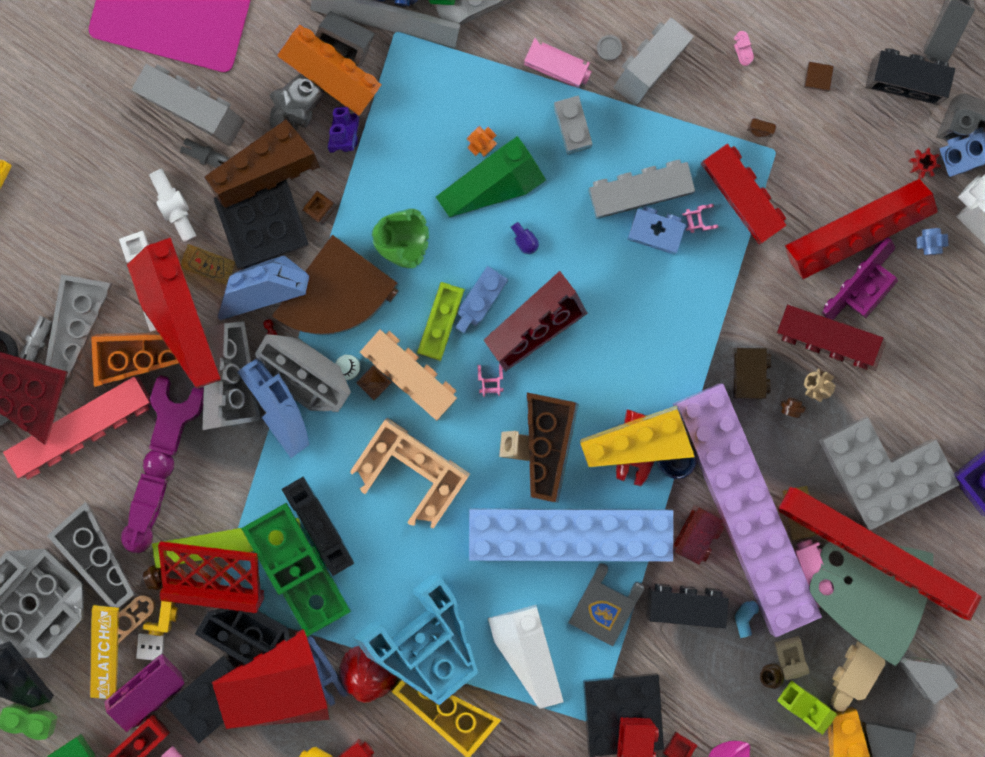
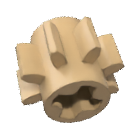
[803,369,836,402]

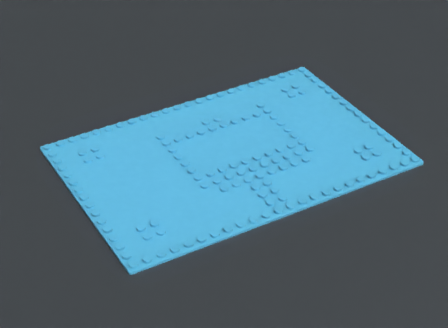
[220,32,776,721]

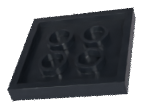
[213,179,309,270]
[583,673,664,757]

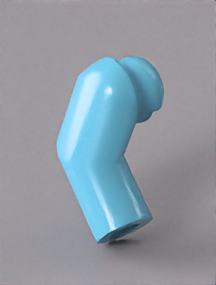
[735,601,759,638]

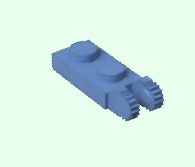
[307,635,349,706]

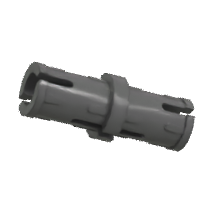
[180,138,230,168]

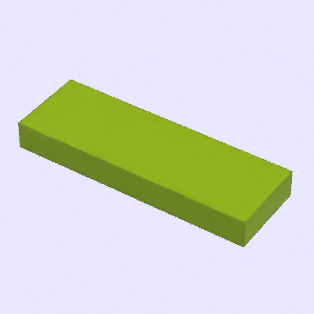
[417,282,465,361]

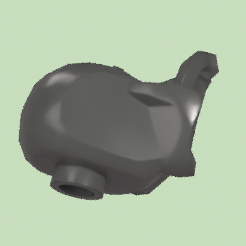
[269,74,324,131]

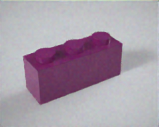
[104,653,185,732]

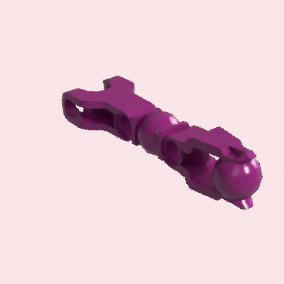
[121,375,204,554]

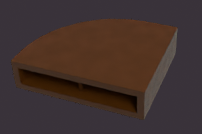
[272,235,399,335]

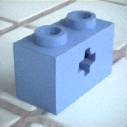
[627,206,686,255]

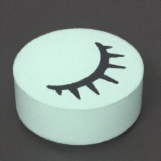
[335,355,360,380]

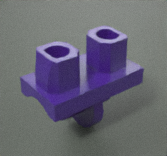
[328,107,359,153]

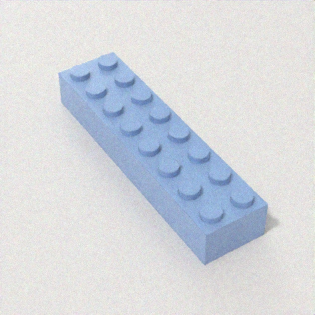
[469,508,673,561]

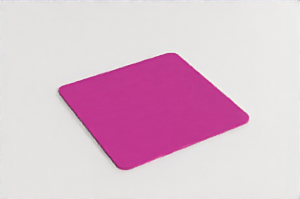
[88,0,251,72]

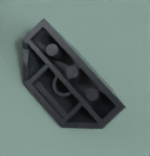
[195,608,290,664]

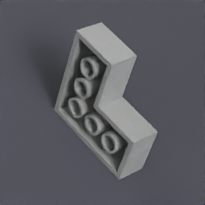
[818,418,959,530]

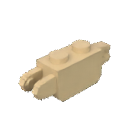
[830,641,886,712]

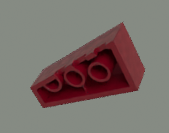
[483,271,588,372]
[777,304,886,371]

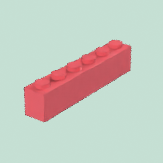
[3,376,151,480]

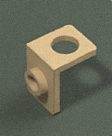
[499,431,530,461]

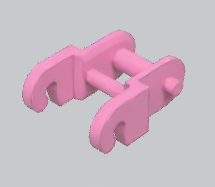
[734,31,754,66]
[682,204,718,233]
[478,364,503,397]

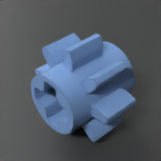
[916,228,949,255]

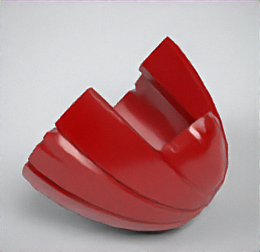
[339,646,398,703]

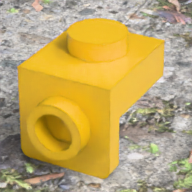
[143,601,178,636]

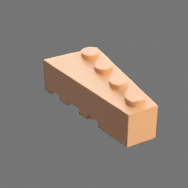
[360,330,457,421]

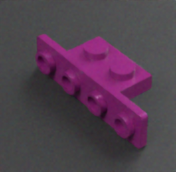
[822,237,898,320]

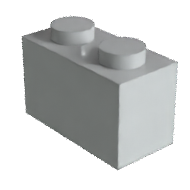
[553,95,592,155]

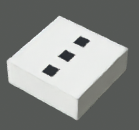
[136,633,165,660]

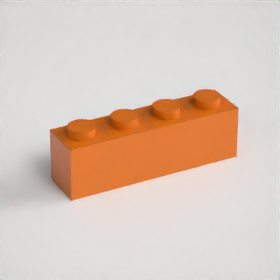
[277,25,382,116]

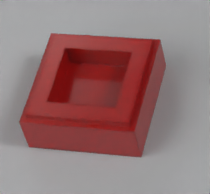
[663,731,698,757]

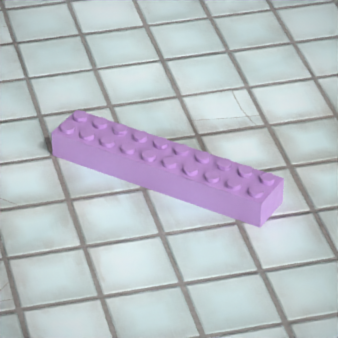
[673,384,822,637]

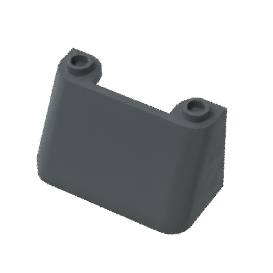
[936,93,985,141]

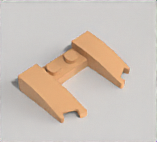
[350,417,470,528]

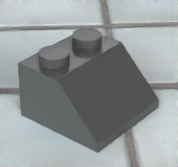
[315,11,375,68]

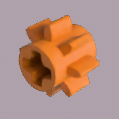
[467,126,497,157]

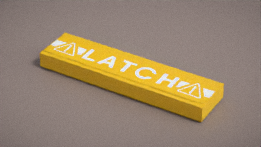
[90,605,119,699]

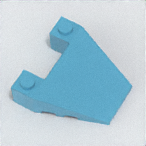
[353,574,478,705]

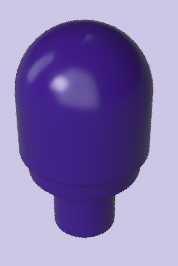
[510,222,539,255]

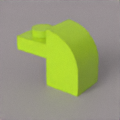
[777,680,837,735]

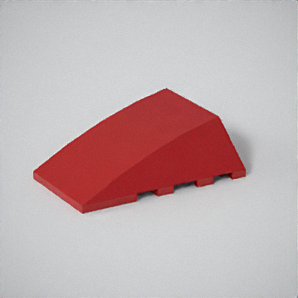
[212,629,330,729]

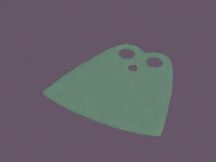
[809,542,933,666]

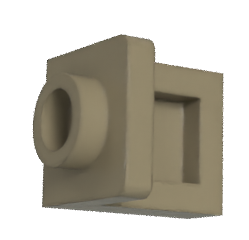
[774,636,810,680]

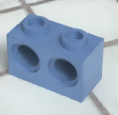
[939,127,985,177]

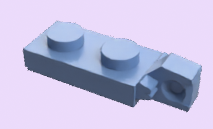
[455,266,508,333]

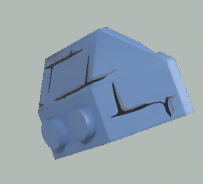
[218,255,309,320]

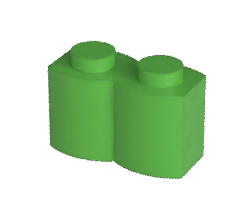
[0,703,58,740]

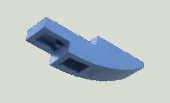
[237,358,309,458]

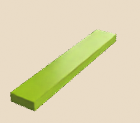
[152,518,301,568]

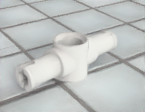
[149,169,196,243]

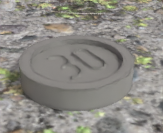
[597,35,622,61]

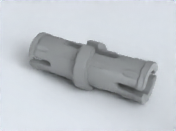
[19,316,53,361]

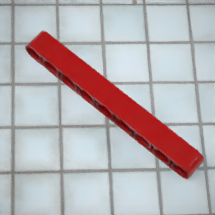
[778,487,982,621]

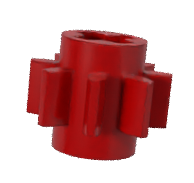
[908,147,941,180]

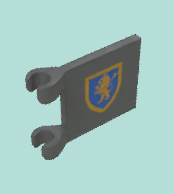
[568,563,644,646]

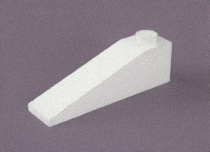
[488,605,564,709]

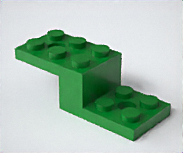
[241,503,351,636]

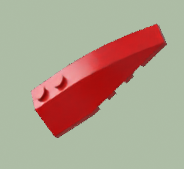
[127,237,221,389]

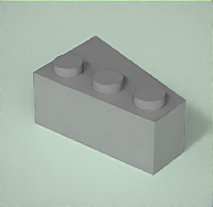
[613,18,694,106]

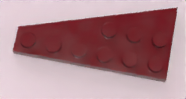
[0,352,68,445]

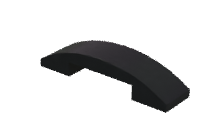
[281,476,355,576]

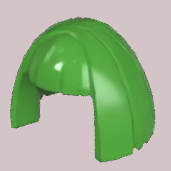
[371,208,429,268]

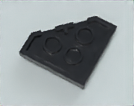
[0,641,54,708]

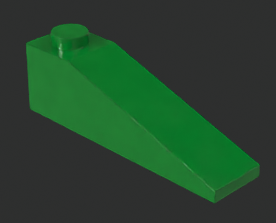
[436,136,546,218]

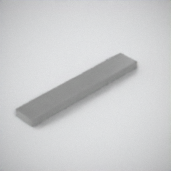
[311,0,461,48]

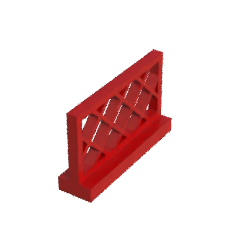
[158,541,265,613]

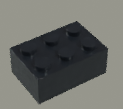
[865,48,956,105]
[646,583,729,629]
[166,653,239,744]

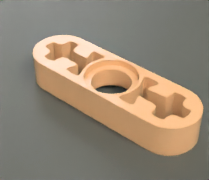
[118,595,156,644]

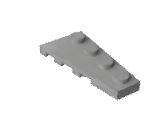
[45,275,112,378]

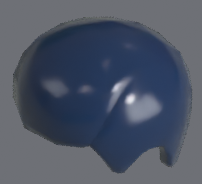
[657,450,697,479]

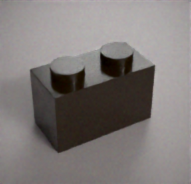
[733,348,771,399]

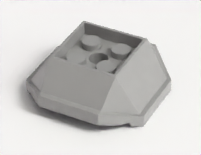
[0,548,84,658]

